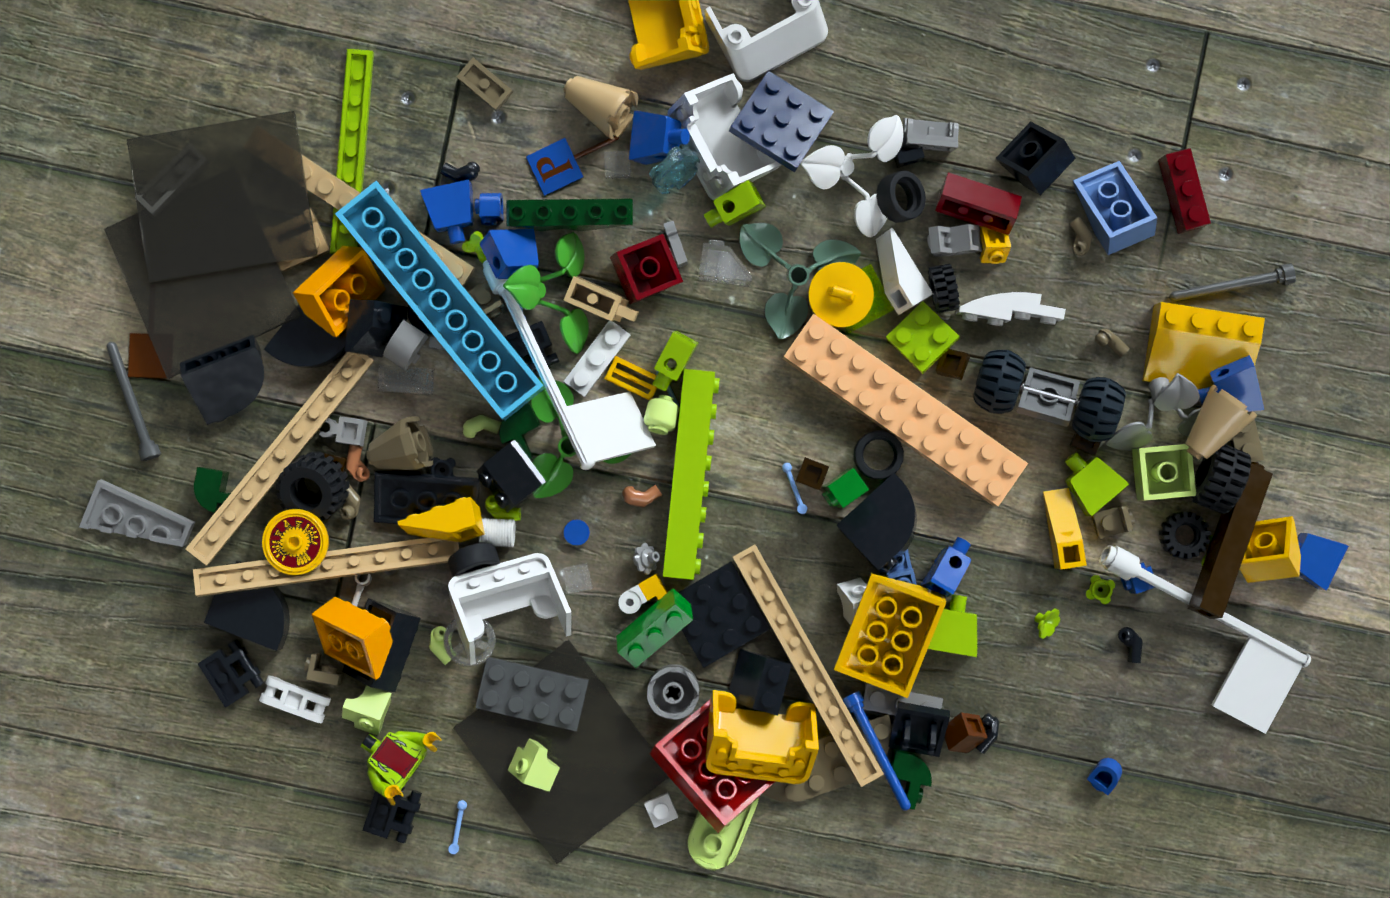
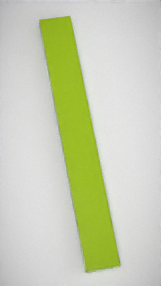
[330,49,374,255]

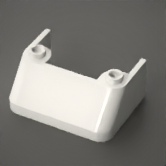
[705,0,828,82]
[448,553,571,665]

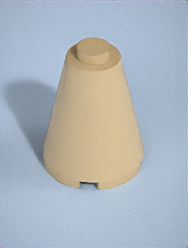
[564,76,638,139]
[1185,385,1257,460]

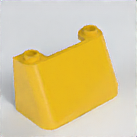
[628,0,709,70]
[706,690,819,784]

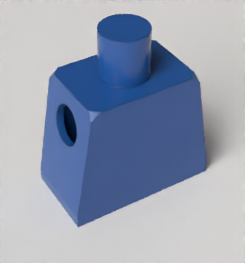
[629,111,690,165]
[420,180,474,244]
[480,229,539,279]
[1198,355,1264,412]
[1297,533,1349,591]
[920,537,971,597]

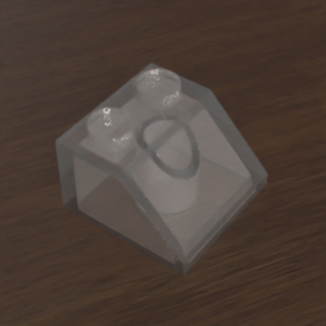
[699,240,752,287]

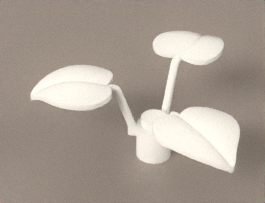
[800,115,903,237]

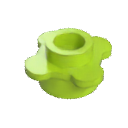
[1086,575,1115,604]

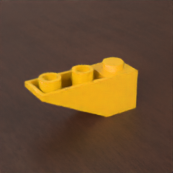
[1043,488,1087,570]
[397,497,485,542]

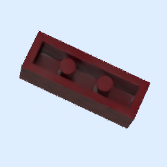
[1158,148,1211,234]
[935,172,1022,235]

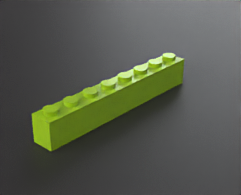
[663,369,720,580]

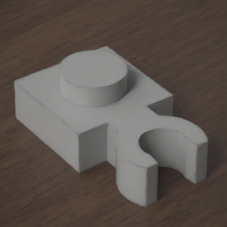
[664,221,688,268]
[319,416,368,446]

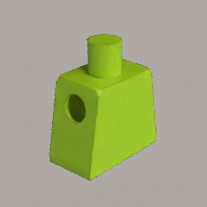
[704,180,766,228]
[652,331,699,391]
[1064,452,1129,516]
[928,594,977,657]

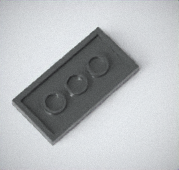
[475,656,589,731]

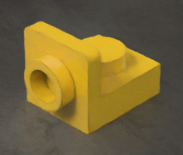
[980,226,1011,264]

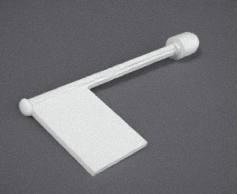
[483,260,656,470]
[1099,545,1311,734]

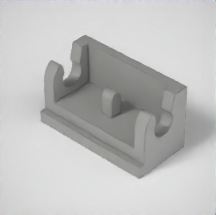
[901,118,959,152]

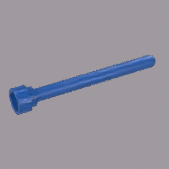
[842,691,911,811]

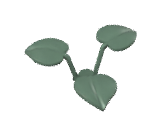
[739,223,861,339]

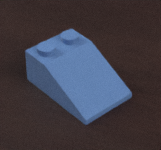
[1073,161,1157,255]

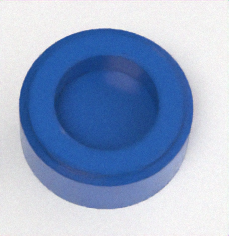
[564,519,590,546]

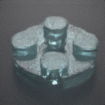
[649,146,700,194]

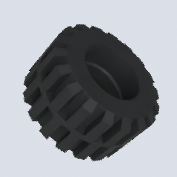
[1192,445,1251,514]
[276,452,350,522]

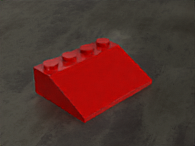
[650,700,775,833]

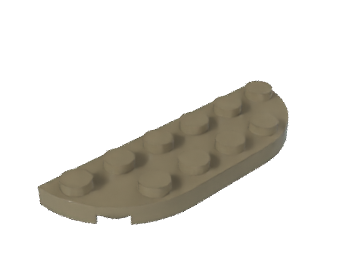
[763,714,892,802]

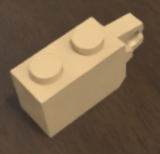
[564,276,639,322]

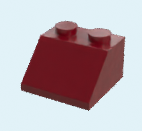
[610,234,683,305]

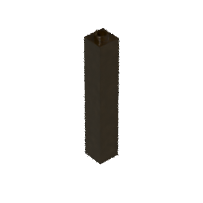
[1187,462,1273,619]

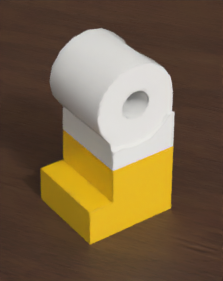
[618,573,668,614]

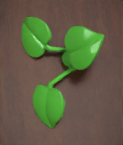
[503,232,589,354]
[531,377,632,498]

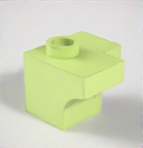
[342,685,391,736]
[508,739,560,792]

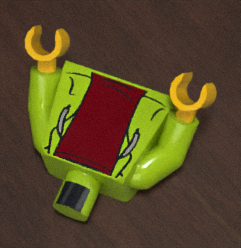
[361,731,442,806]

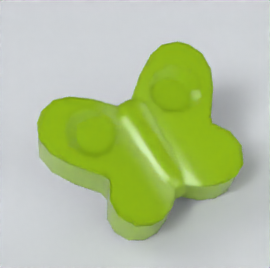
[462,231,487,263]

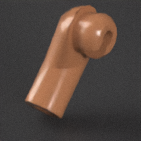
[346,445,370,482]
[622,485,662,507]

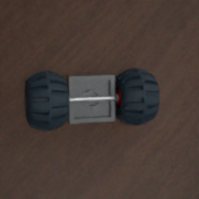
[973,349,1126,442]

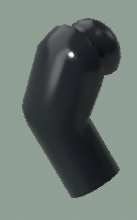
[1118,627,1143,663]
[976,713,999,754]

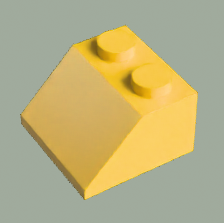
[1240,516,1301,583]

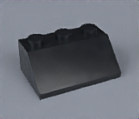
[342,598,421,692]

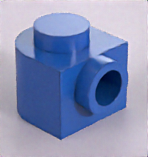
[475,193,504,226]
[1120,562,1154,594]
[1087,758,1122,795]

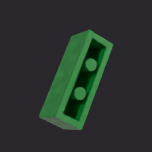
[822,468,869,508]
[616,588,693,668]

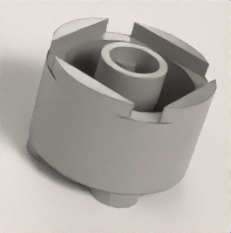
[647,664,699,720]

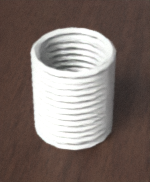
[479,518,516,547]

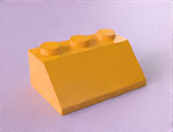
[293,246,386,337]
[312,597,393,680]

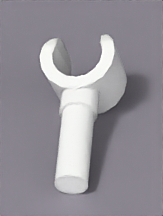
[351,574,372,607]

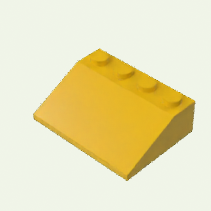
[1142,302,1265,389]
[834,573,946,698]

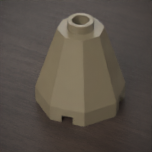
[366,416,434,470]

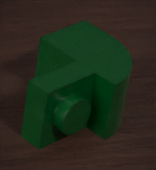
[500,403,542,461]
[194,467,231,513]
[890,749,932,810]

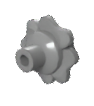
[633,543,660,575]

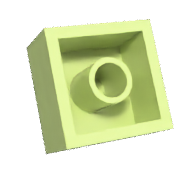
[1132,444,1196,501]

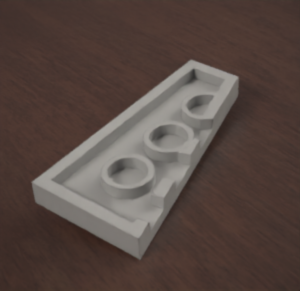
[79,479,195,547]

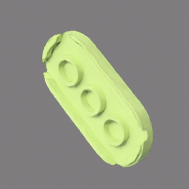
[688,798,759,870]

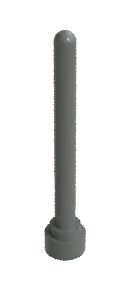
[1169,263,1296,302]
[106,342,162,461]

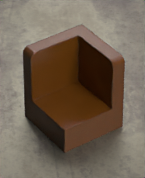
[945,712,988,753]

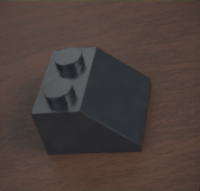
[996,121,1076,196]
[345,299,407,357]
[476,440,546,513]
[729,649,792,716]

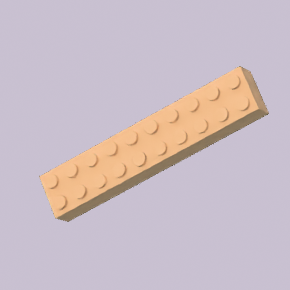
[782,314,1028,506]

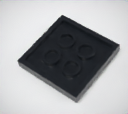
[678,561,771,668]

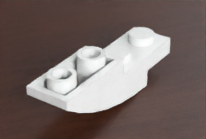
[956,292,1066,326]

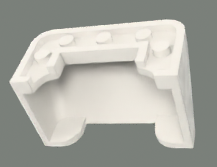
[667,73,781,200]

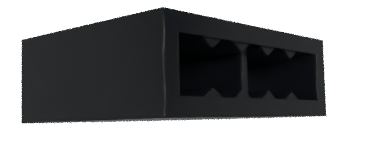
[264,304,347,368]
[180,334,264,425]
[836,473,917,574]
[204,561,290,651]

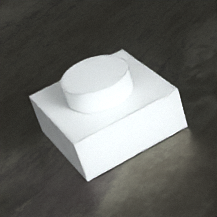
[644,792,678,828]

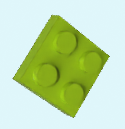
[886,301,960,374]

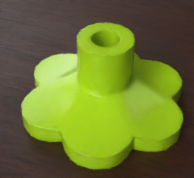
[1034,608,1060,639]

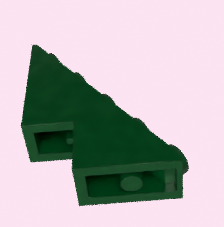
[506,198,633,232]

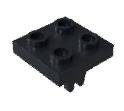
[888,701,950,757]

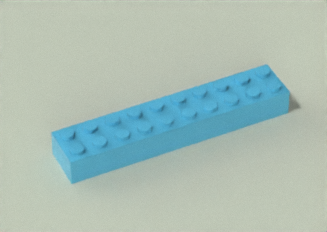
[335,181,545,421]

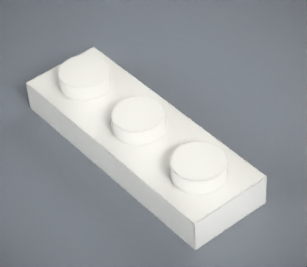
[564,320,631,397]

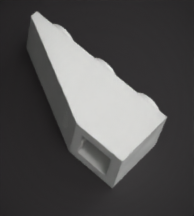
[876,228,933,315]

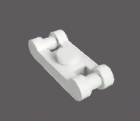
[259,676,331,723]

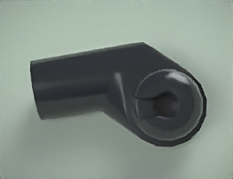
[440,162,480,182]

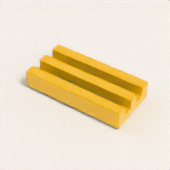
[604,356,657,400]

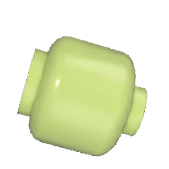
[644,395,680,435]

